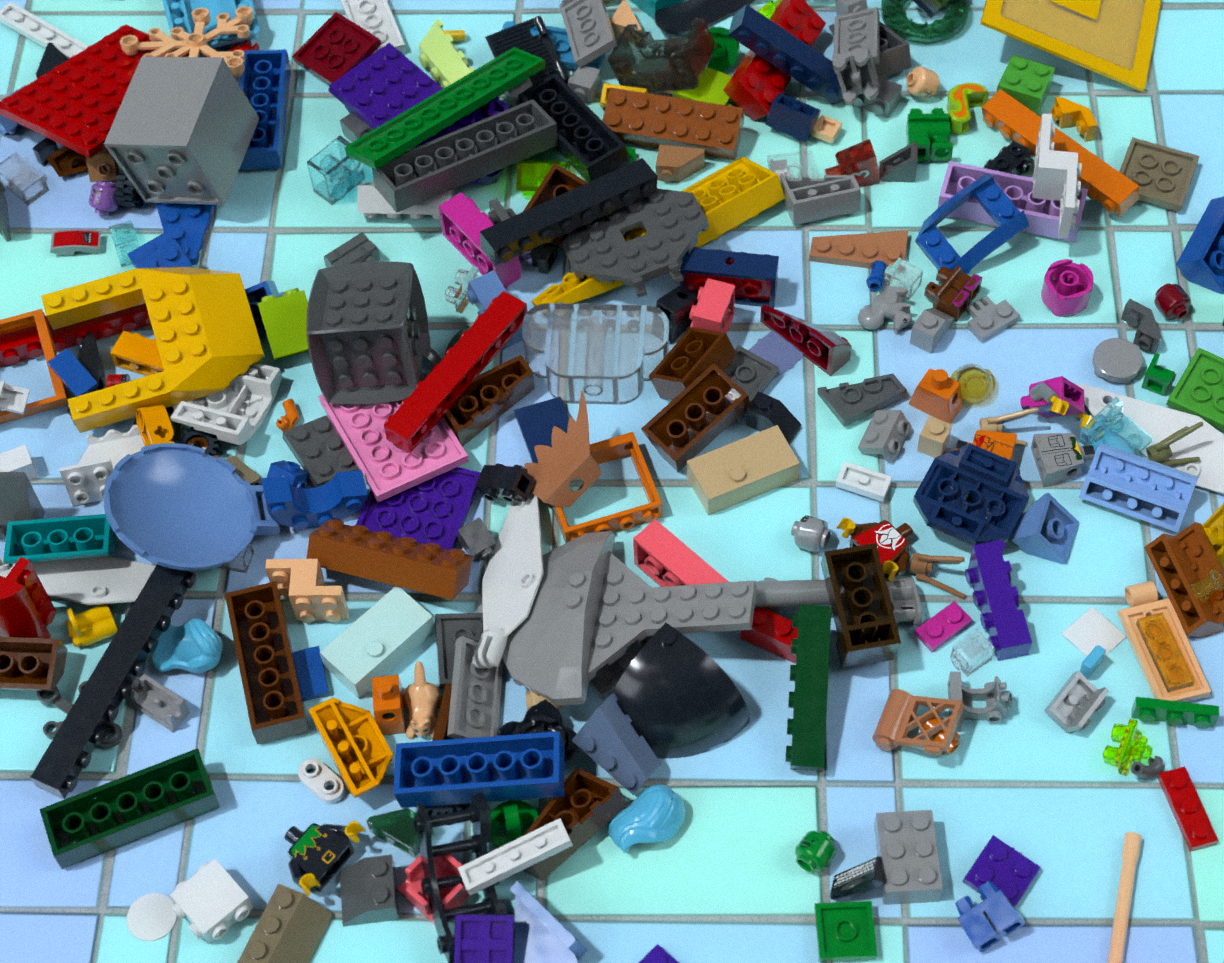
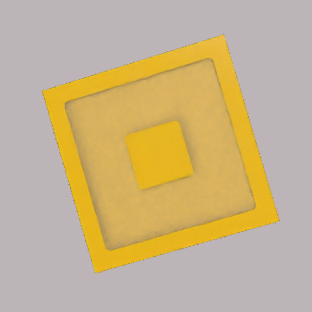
[980,0,1161,92]

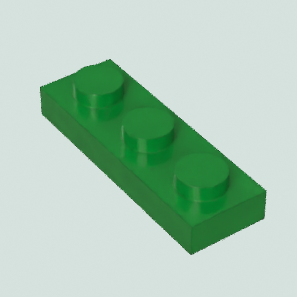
[1131,697,1219,729]

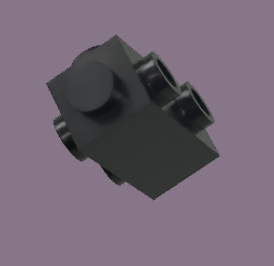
[983,141,1032,175]
[475,463,535,503]

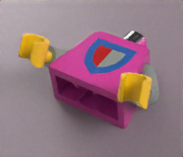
[1020,376,1097,433]

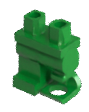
[906,108,953,161]

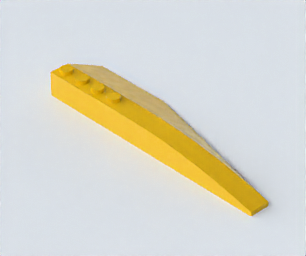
[531,157,785,312]

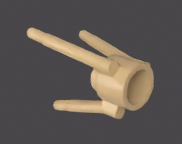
[979,407,1039,446]

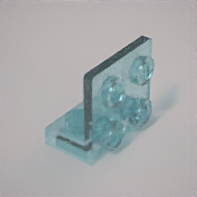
[1080,397,1152,455]

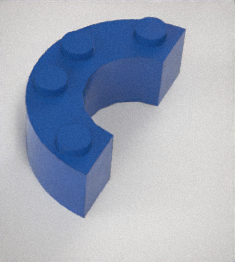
[261,470,368,530]

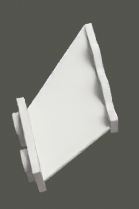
[60,425,145,506]

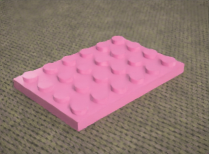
[318,394,469,502]

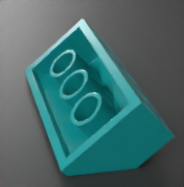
[3,514,116,564]

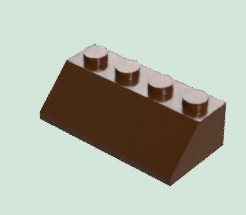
[641,363,750,472]
[0,637,68,691]

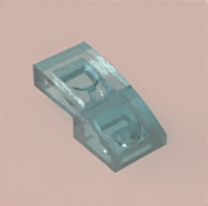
[109,220,140,267]

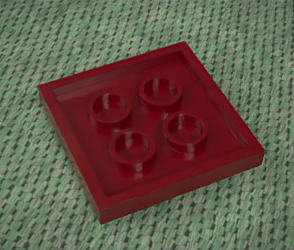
[292,12,382,85]

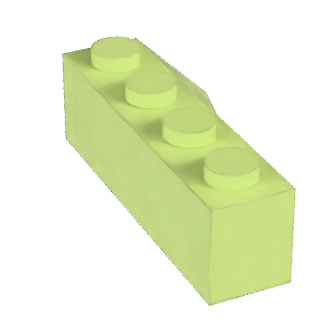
[418,19,474,88]

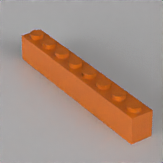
[982,89,1140,217]

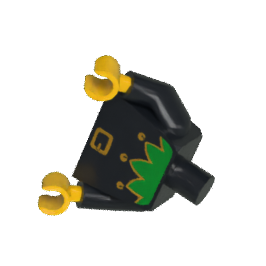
[284,821,366,896]

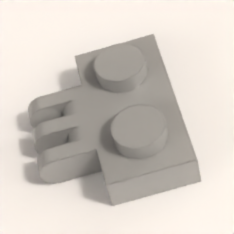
[966,296,1021,343]

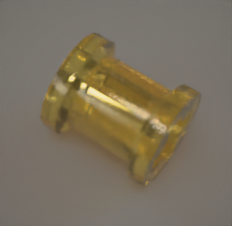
[1190,569,1224,603]

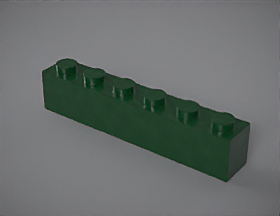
[785,604,832,771]

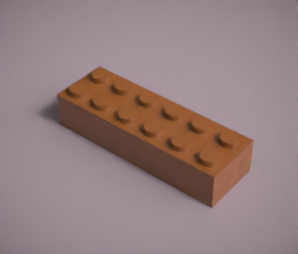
[602,87,744,161]
[306,519,473,600]

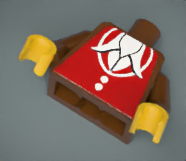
[836,518,914,581]

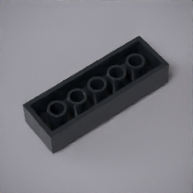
[518,73,630,182]

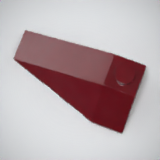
[760,305,852,377]

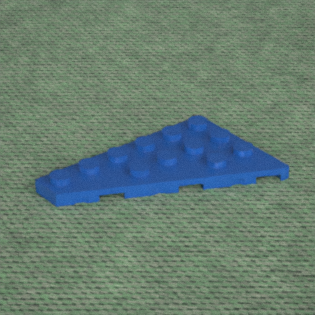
[156,203,216,266]

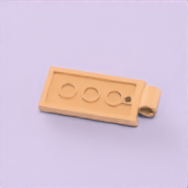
[1117,581,1211,702]

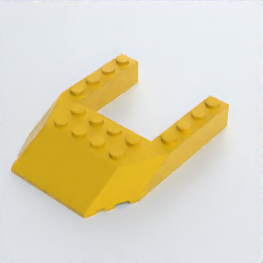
[41,267,264,433]

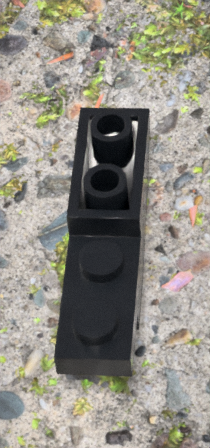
[67,332,105,425]

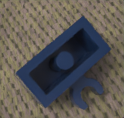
[765,93,821,142]

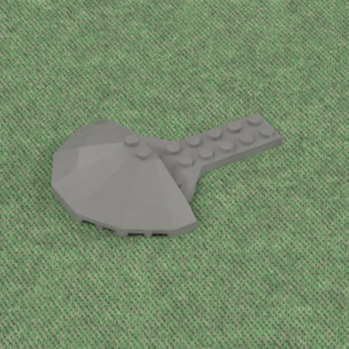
[502,531,757,705]

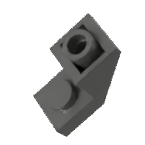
[1121,299,1161,354]

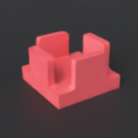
[397,854,470,925]

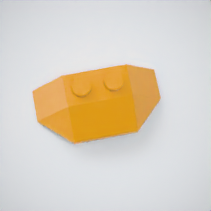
[308,697,394,798]

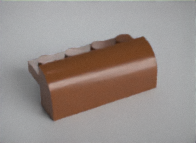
[1144,522,1224,637]

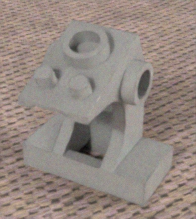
[947,671,1013,732]

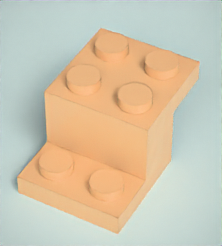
[265,559,349,623]

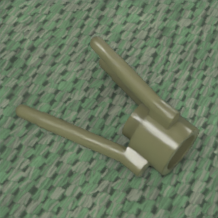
[1146,422,1204,466]

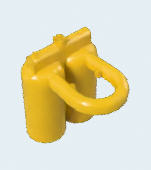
[66,604,118,647]

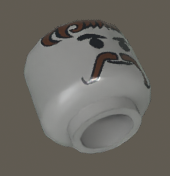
[791,515,831,552]

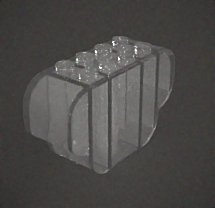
[522,303,670,405]

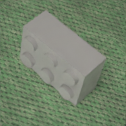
[874,810,943,905]

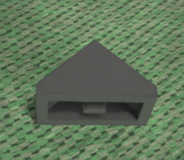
[879,141,918,183]

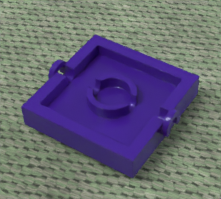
[962,835,1041,907]

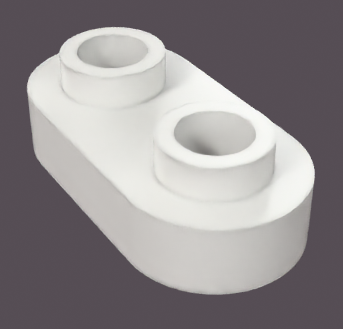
[298,759,345,805]

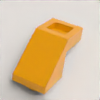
[1051,96,1097,142]

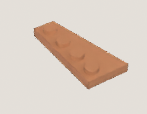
[809,230,909,273]

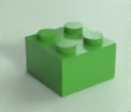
[996,55,1055,115]

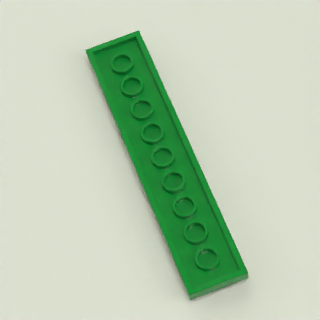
[344,47,546,170]

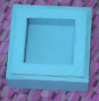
[1080,645,1106,679]

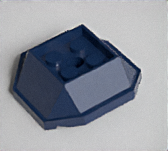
[913,443,1029,545]

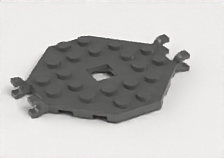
[562,188,709,298]

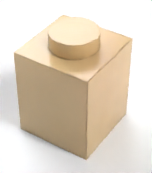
[917,416,952,458]

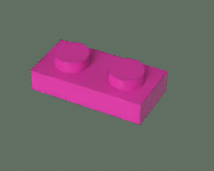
[914,601,972,652]

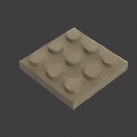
[1119,137,1200,212]

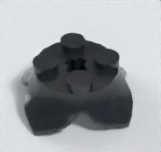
[497,699,578,762]

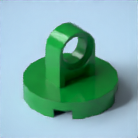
[695,27,740,72]
[490,800,539,849]

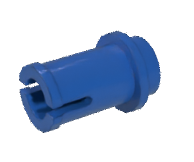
[866,260,887,291]

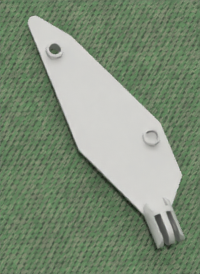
[1076,384,1224,494]
[472,492,544,669]
[0,556,198,605]

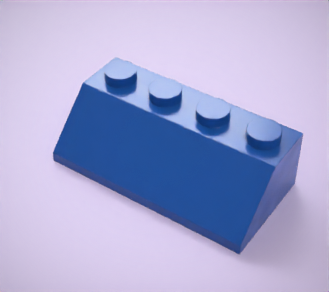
[1176,196,1224,294]

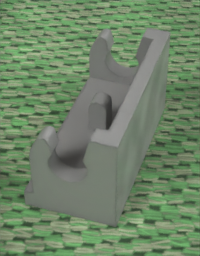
[130,674,190,733]

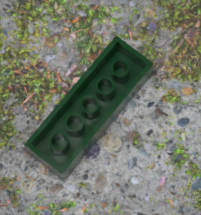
[39,748,220,869]

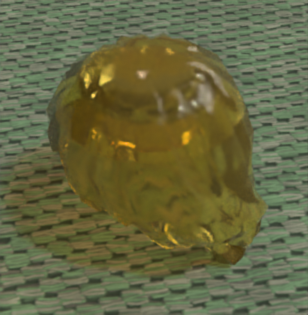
[950,363,996,404]

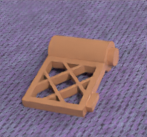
[872,689,965,755]

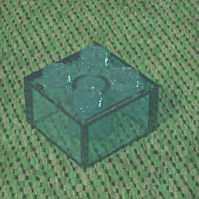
[307,136,365,205]

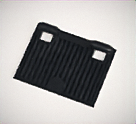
[485,16,569,87]

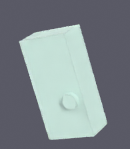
[319,586,435,699]

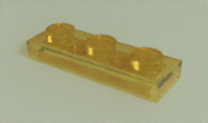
[1136,612,1195,692]

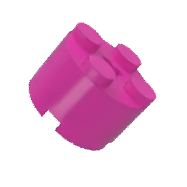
[1041,259,1094,317]

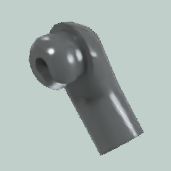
[1131,756,1165,780]

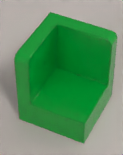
[1141,353,1175,396]

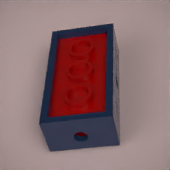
[680,247,779,308]

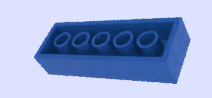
[239,49,291,170]
[393,731,565,808]

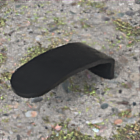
[654,0,755,35]

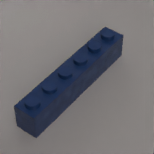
[728,4,843,105]

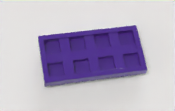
[454,914,514,963]

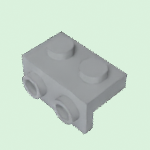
[858,410,911,463]
[1044,671,1109,733]

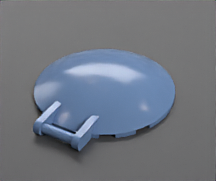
[103,443,280,571]

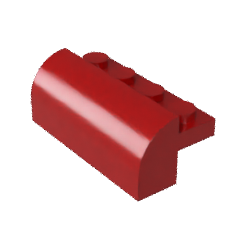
[0,557,57,639]

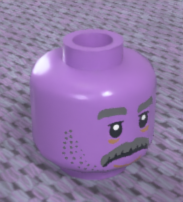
[88,180,119,215]

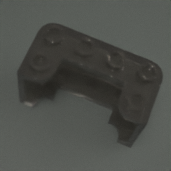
[608,18,716,92]

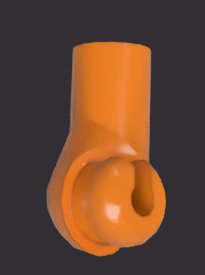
[276,399,300,432]

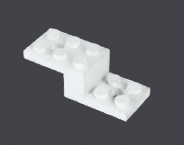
[1032,113,1082,239]

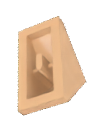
[610,0,642,46]

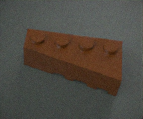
[443,355,535,447]

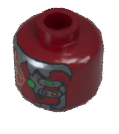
[1154,283,1191,320]

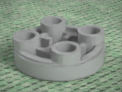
[1092,338,1143,384]

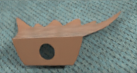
[524,390,601,507]

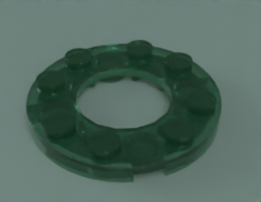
[881,0,969,45]

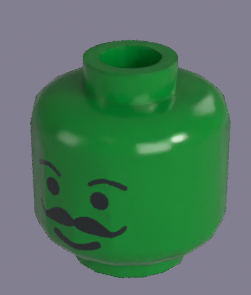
[795,831,837,873]

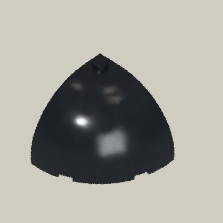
[611,622,750,759]

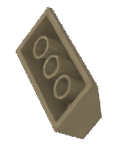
[237,884,334,963]

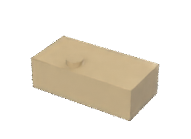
[687,425,800,516]

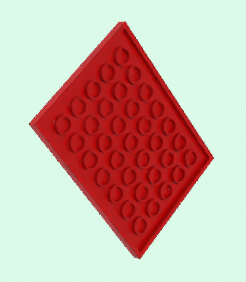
[0,25,189,158]

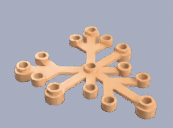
[120,6,254,77]

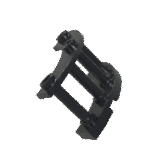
[413,792,515,963]

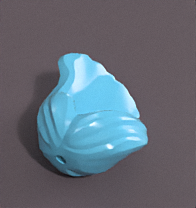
[152,618,223,673]
[608,784,686,853]

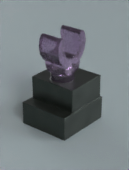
[519,242,557,275]

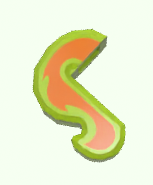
[947,83,989,134]

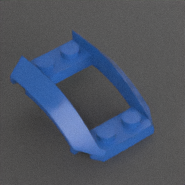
[915,174,1029,274]

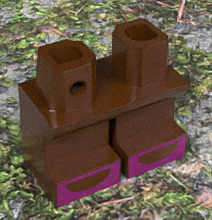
[924,265,983,322]

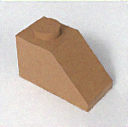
[656,144,705,183]

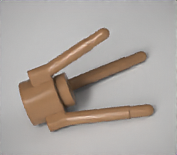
[910,552,966,599]

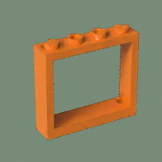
[0,309,69,424]
[551,432,662,543]

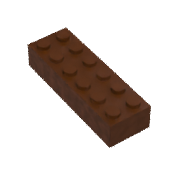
[225,581,310,744]

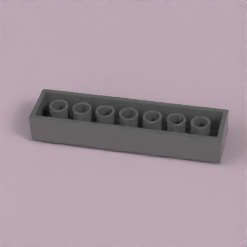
[372,99,558,213]

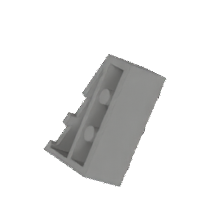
[780,175,861,225]

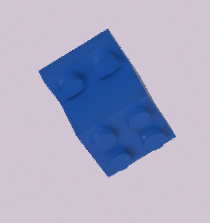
[127,231,194,269]

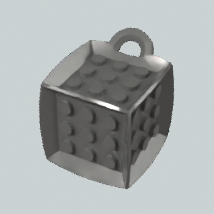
[306,262,442,404]

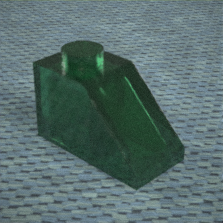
[366,808,433,858]

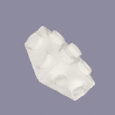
[170,858,253,944]

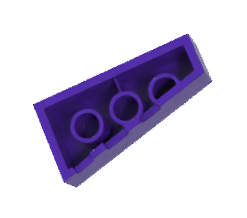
[965,539,1032,661]

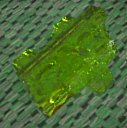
[1103,719,1153,776]

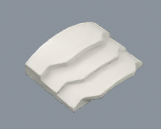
[170,363,282,445]

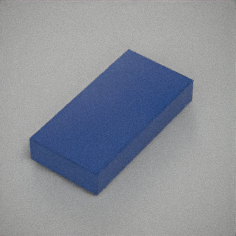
[48,348,98,397]
[293,646,330,701]

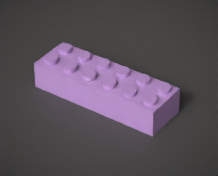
[938,161,1088,242]

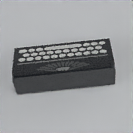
[830,856,886,902]

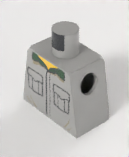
[1031,433,1095,487]

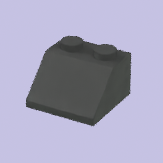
[340,854,399,927]

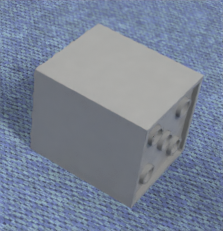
[104,56,259,205]

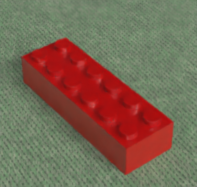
[723,0,826,121]

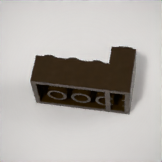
[821,543,901,669]

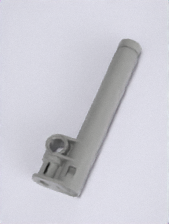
[755,577,922,626]

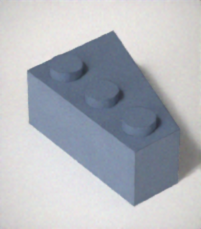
[572,693,661,795]

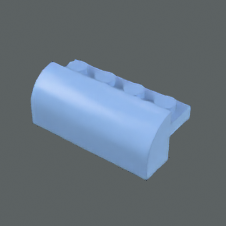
[1079,443,1198,532]

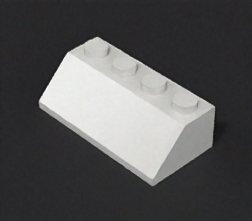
[357,181,456,219]

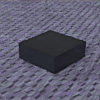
[33,137,59,167]

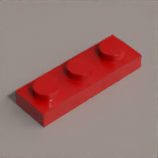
[1157,766,1218,852]

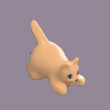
[403,661,443,739]

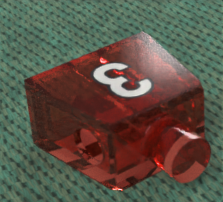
[824,139,880,187]

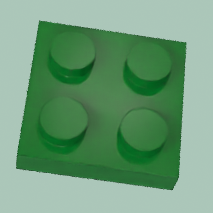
[814,901,877,962]

